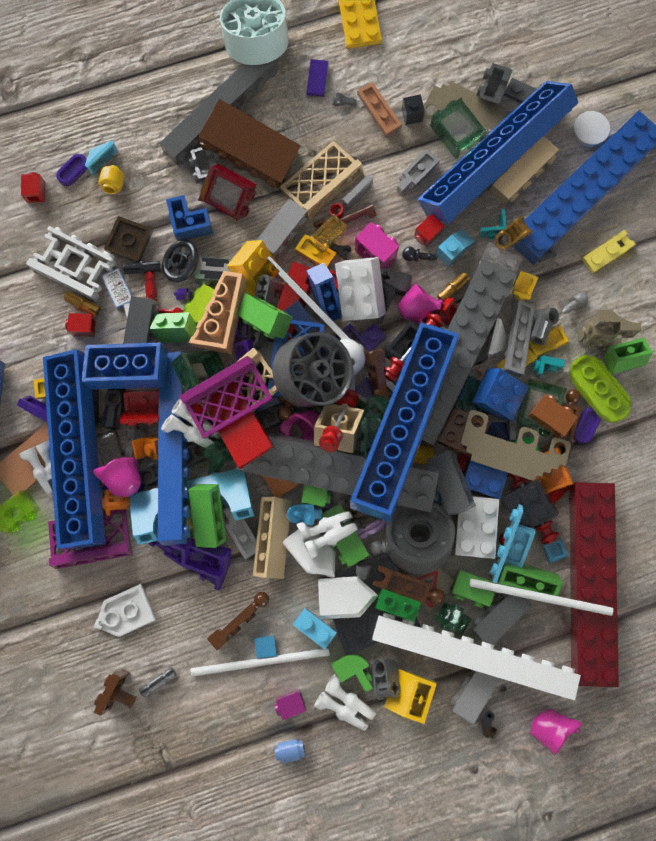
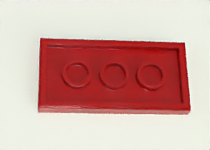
[203,382,274,469]

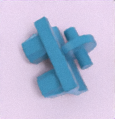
[287,504,322,525]

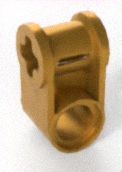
[495,215,534,249]

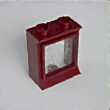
[198,164,257,221]

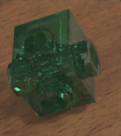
[435,603,472,636]

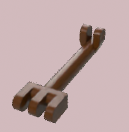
[313,204,376,241]

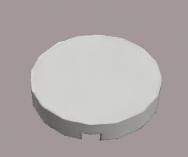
[572,111,610,147]

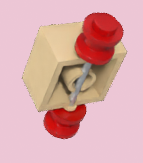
[314,389,364,453]

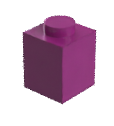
[274,689,306,720]

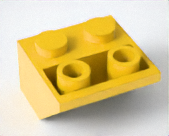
[227,240,279,292]
[384,668,437,724]

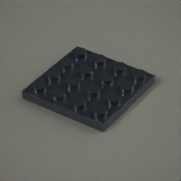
[320,553,420,655]

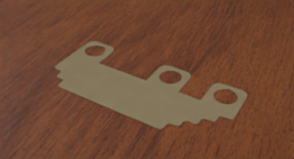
[424,82,508,141]
[461,410,571,481]

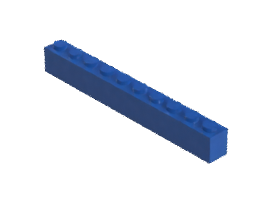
[158,351,190,546]

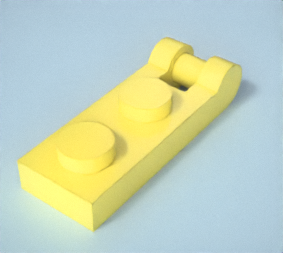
[581,230,636,274]

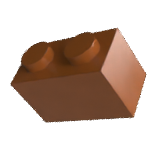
[528,395,578,438]

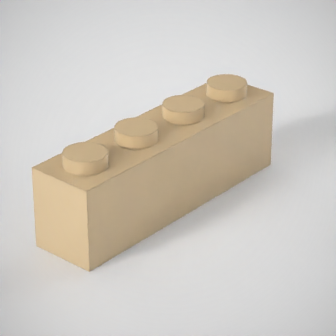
[490,136,559,206]
[253,497,292,579]

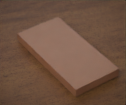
[0,423,49,499]

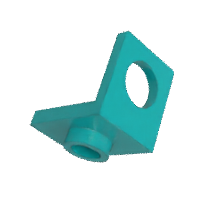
[478,209,506,239]

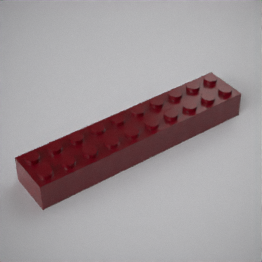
[569,482,619,688]

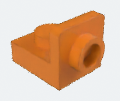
[132,435,158,460]
[101,489,130,516]

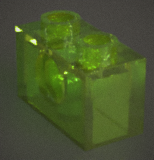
[0,490,41,534]

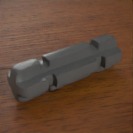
[139,667,177,698]

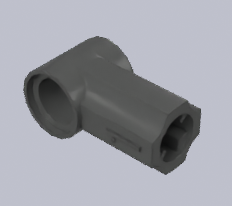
[530,307,559,346]

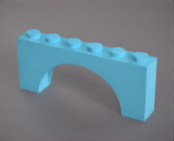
[129,468,254,545]

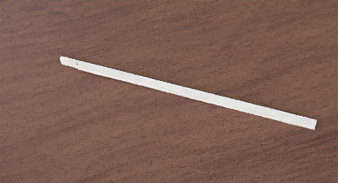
[267,256,395,392]

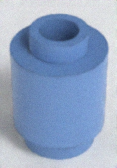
[275,739,305,764]

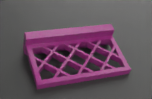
[179,356,273,439]
[48,509,133,569]

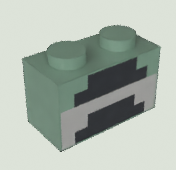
[195,257,232,287]

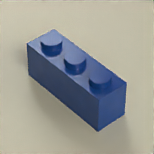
[306,263,342,321]

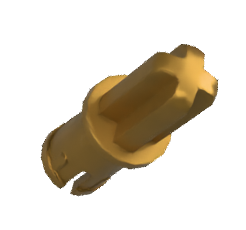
[437,272,470,303]
[64,291,101,317]

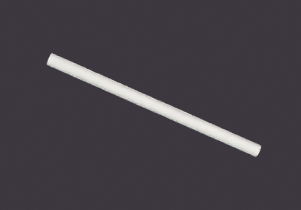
[469,579,613,616]
[191,648,330,676]

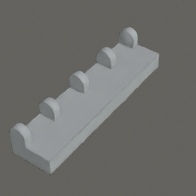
[502,300,535,377]

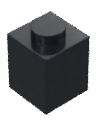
[401,94,425,125]

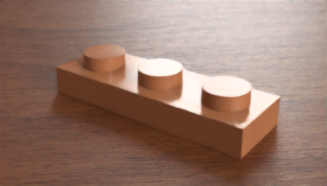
[357,82,402,137]

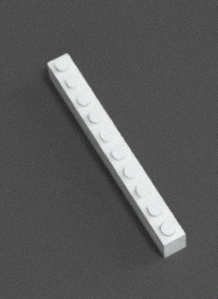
[372,613,581,700]

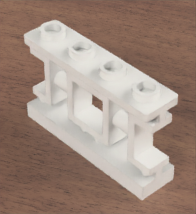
[26,226,117,302]

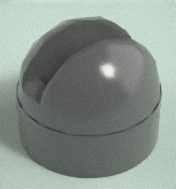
[356,565,372,580]

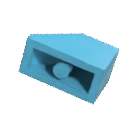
[436,229,475,267]

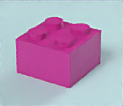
[355,222,399,270]

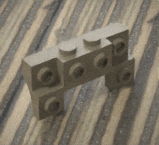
[578,310,641,353]

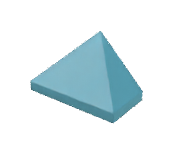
[85,141,118,176]

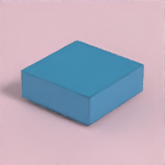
[541,538,568,563]
[254,635,277,659]

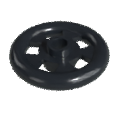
[162,239,199,283]

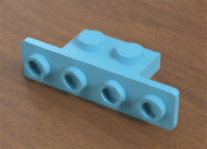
[490,504,536,583]

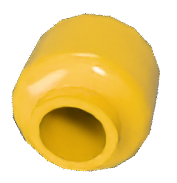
[98,165,125,194]

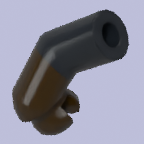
[481,711,497,739]

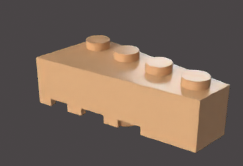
[189,271,247,354]

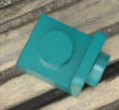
[533,355,565,378]

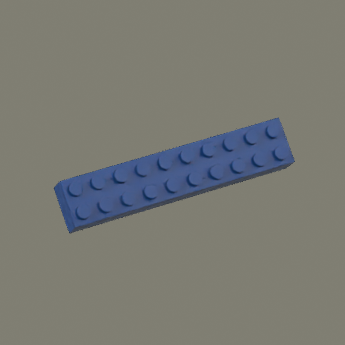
[417,81,579,224]
[507,110,656,265]
[350,322,459,523]
[43,349,105,550]

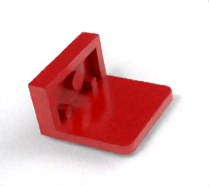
[120,389,159,426]

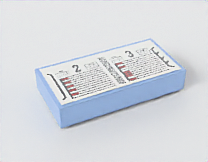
[102,268,132,309]

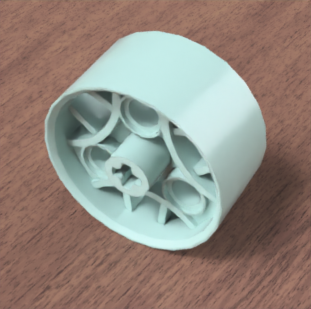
[220,0,289,65]

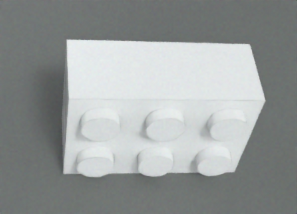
[335,257,386,321]
[452,497,499,559]

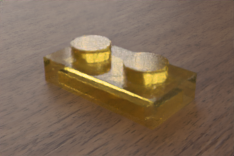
[308,214,347,253]

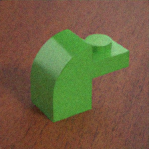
[331,653,373,692]

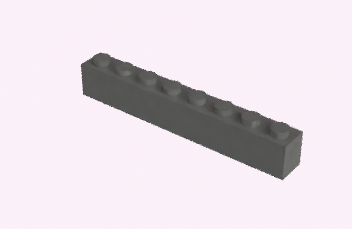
[159,59,279,165]

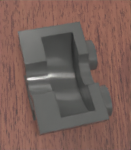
[476,63,513,105]
[189,147,219,184]

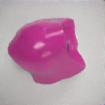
[397,283,443,324]
[279,410,321,441]
[93,457,141,497]
[530,708,582,755]

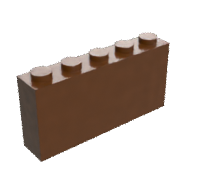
[197,99,301,189]

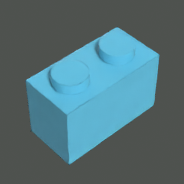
[293,607,337,649]

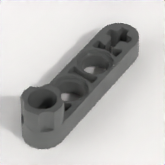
[246,275,283,349]

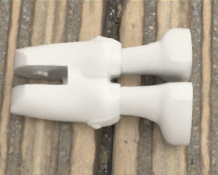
[161,399,221,451]
[19,440,53,498]
[297,511,358,559]
[314,674,376,731]

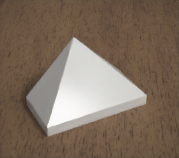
[486,318,508,359]

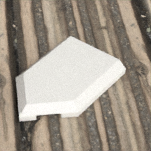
[282,525,336,578]
[318,577,379,619]
[94,584,156,637]

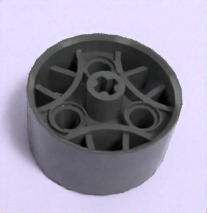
[272,332,353,407]

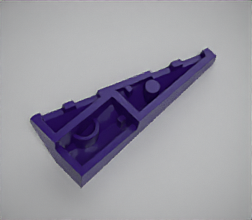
[149,538,231,591]

